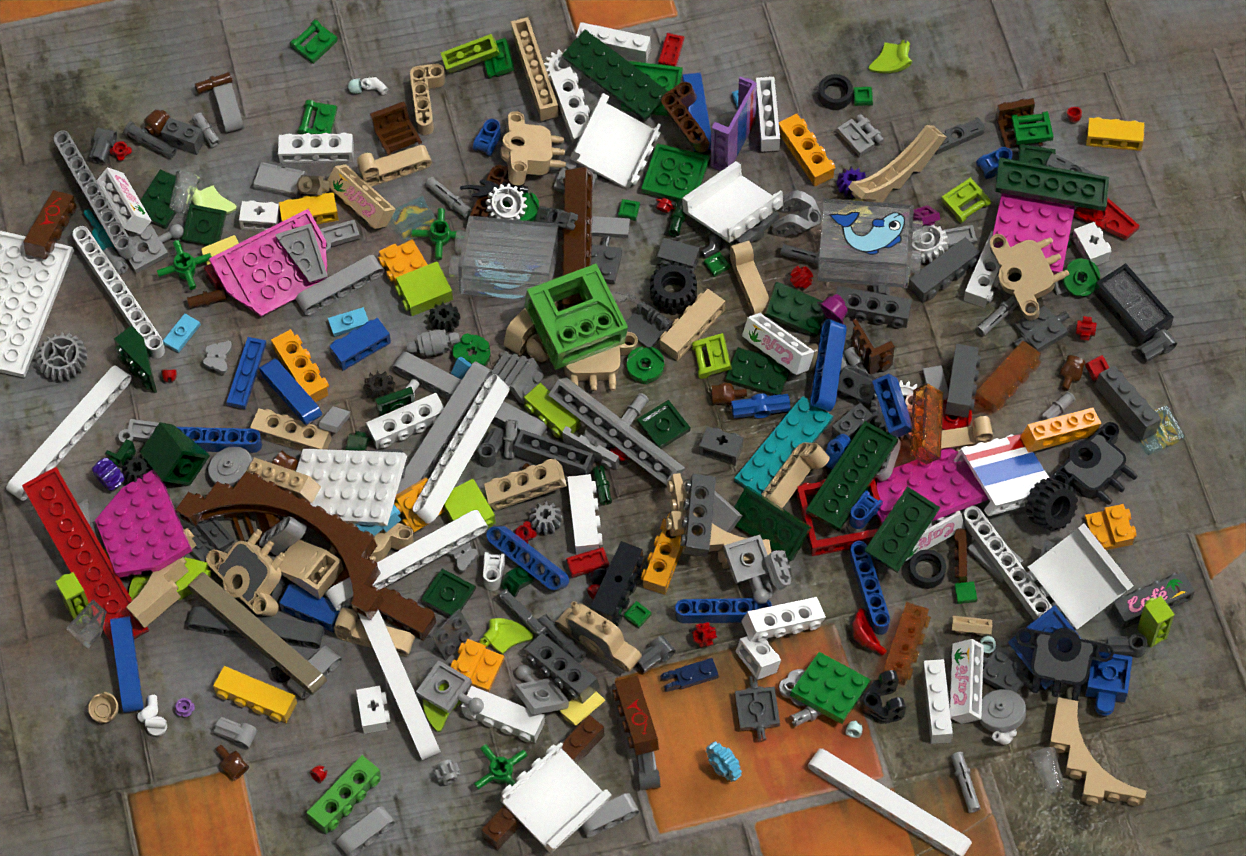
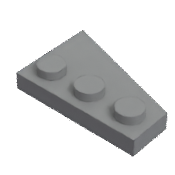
[275,223,328,283]
[562,426,619,470]

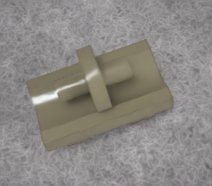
[297,175,330,195]

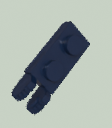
[660,658,719,692]

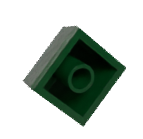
[140,422,210,485]

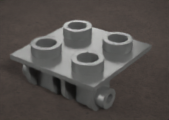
[626,301,673,348]
[431,609,473,660]

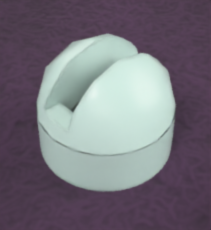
[348,79,362,94]
[980,636,996,653]
[846,721,862,738]

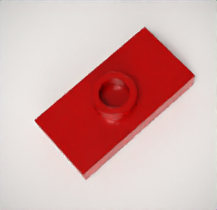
[658,33,684,67]
[566,547,609,578]

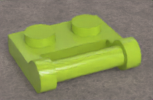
[941,178,991,223]
[691,333,732,379]

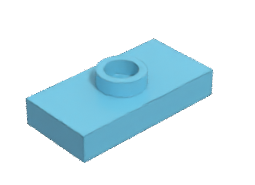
[328,307,369,337]
[163,313,201,353]

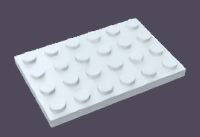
[282,449,407,526]

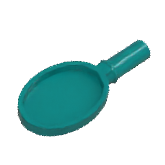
[83,209,116,251]

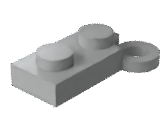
[320,219,360,252]
[118,419,159,443]

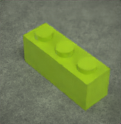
[441,34,500,73]
[524,383,581,440]
[55,572,93,624]
[1137,596,1175,648]

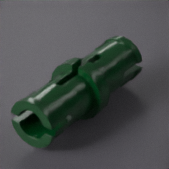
[668,200,685,237]
[592,466,613,506]

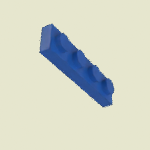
[227,337,267,409]

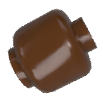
[144,110,170,137]

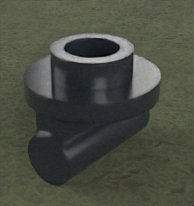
[588,567,608,585]
[271,666,290,683]

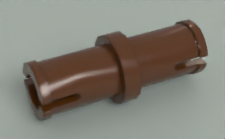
[194,72,233,94]
[187,288,226,309]

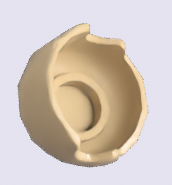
[526,334,550,362]
[88,692,119,723]

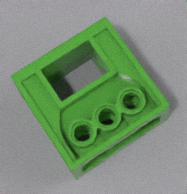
[524,264,628,370]

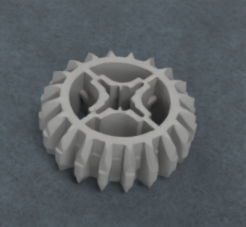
[36,332,88,382]

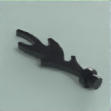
[460,180,528,198]

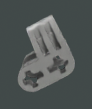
[772,190,822,237]
[749,551,791,599]

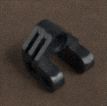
[861,670,906,724]

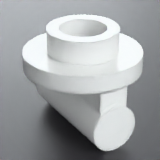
[145,716,167,736]

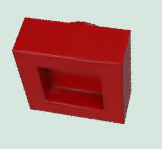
[1085,355,1109,381]

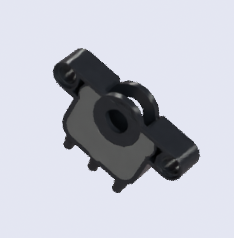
[1051,422,1138,505]
[1016,627,1114,701]

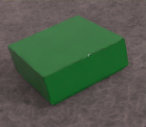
[853,87,873,106]
[618,199,640,221]
[704,252,730,277]
[954,581,977,604]
[624,601,652,629]

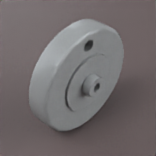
[208,447,253,488]
[979,689,1026,733]

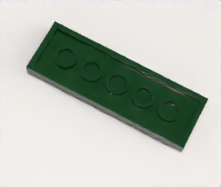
[562,29,668,121]
[995,158,1109,211]
[806,421,898,532]

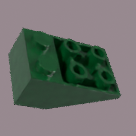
[114,325,157,393]

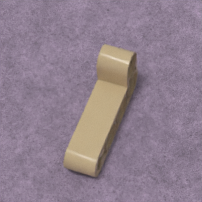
[410,64,445,135]
[357,145,432,187]
[730,241,769,315]
[504,300,562,355]
[914,416,993,458]
[761,442,830,508]
[334,608,415,657]

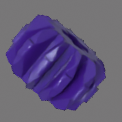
[836,166,866,199]
[92,458,124,491]

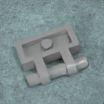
[837,114,884,157]

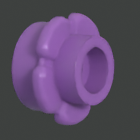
[175,698,195,717]

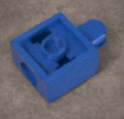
[1085,651,1133,716]

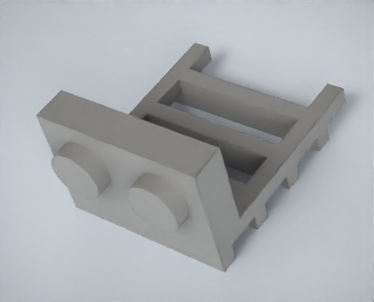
[492,351,544,404]

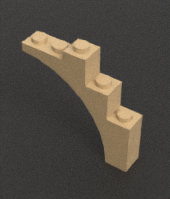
[848,125,946,206]
[666,473,771,569]
[127,528,196,628]
[1049,697,1146,806]

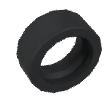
[818,74,853,110]
[908,549,946,589]

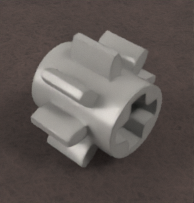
[435,760,460,785]

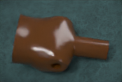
[1060,355,1086,391]
[712,383,747,405]
[272,450,298,471]
[216,745,250,780]

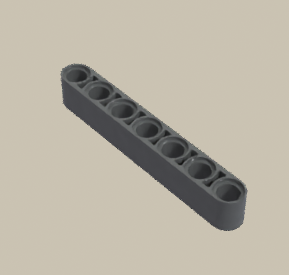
[187,606,324,649]

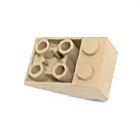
[279,540,343,599]

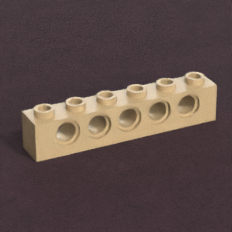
[511,17,558,121]

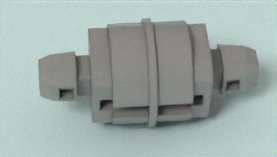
[407,329,460,357]

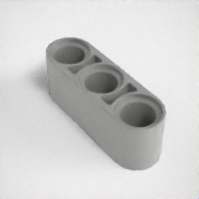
[213,83,244,133]
[259,516,306,555]
[287,645,342,699]
[581,793,639,837]
[336,806,395,856]

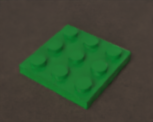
[621,61,683,116]
[641,143,710,201]
[790,652,871,724]

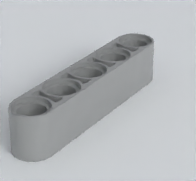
[296,255,384,315]

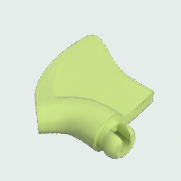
[189,185,236,215]

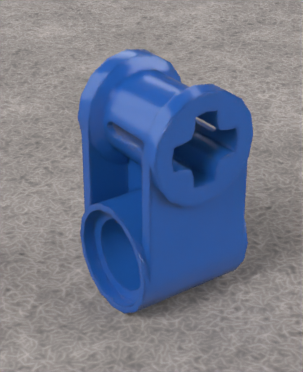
[473,119,501,156]
[976,147,1012,179]
[825,434,851,470]
[849,491,883,529]

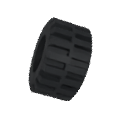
[650,263,697,314]
[1025,478,1078,531]

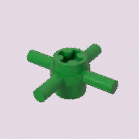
[412,208,468,260]
[157,240,212,290]
[474,744,528,790]

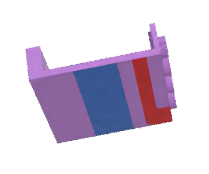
[711,76,757,171]

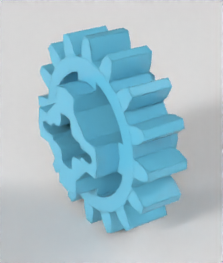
[705,741,742,782]

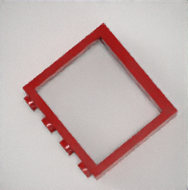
[797,478,882,557]

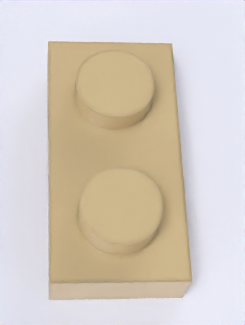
[952,616,992,636]

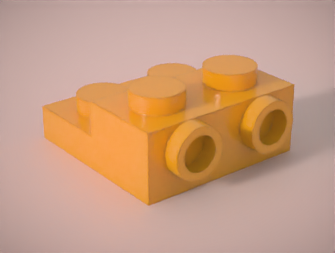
[378,239,428,285]
[394,477,445,532]
[1084,504,1136,550]
[450,639,505,693]

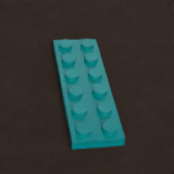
[734,396,834,494]

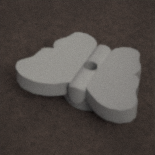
[203,340,232,374]
[583,425,615,448]
[447,541,478,572]

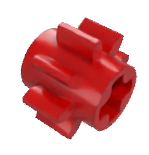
[790,266,813,289]
[1076,316,1097,341]
[692,622,717,647]

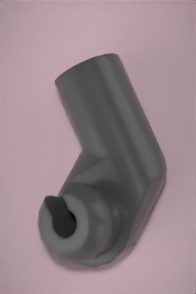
[701,233,722,258]

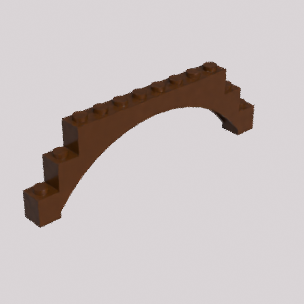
[175,471,384,620]

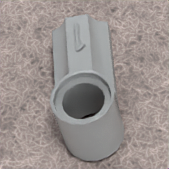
[214,717,258,749]

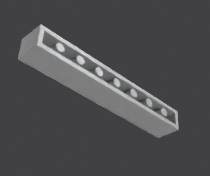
[548,378,685,485]

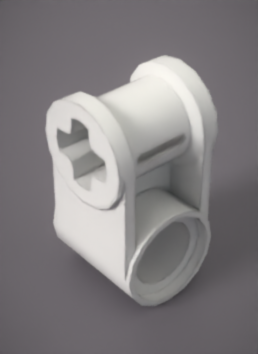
[483,552,505,591]

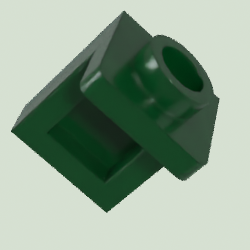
[346,431,371,451]
[105,439,136,468]
[500,566,535,598]

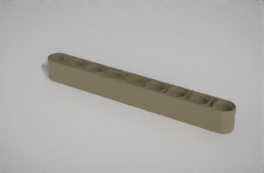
[188,572,327,695]

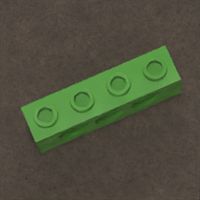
[307,755,381,834]

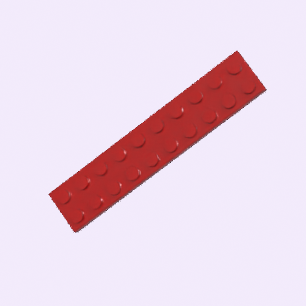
[22,467,149,648]

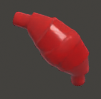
[852,608,887,656]

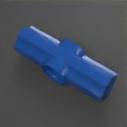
[731,394,790,418]

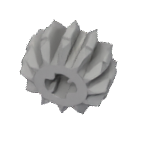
[529,501,562,535]

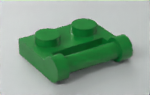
[289,19,338,64]
[297,100,338,135]
[1011,111,1054,145]

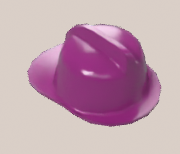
[817,294,848,324]

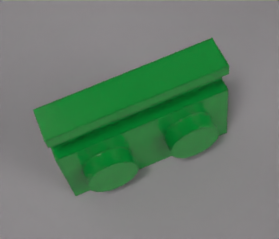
[485,37,515,79]

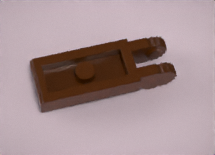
[955,528,968,583]

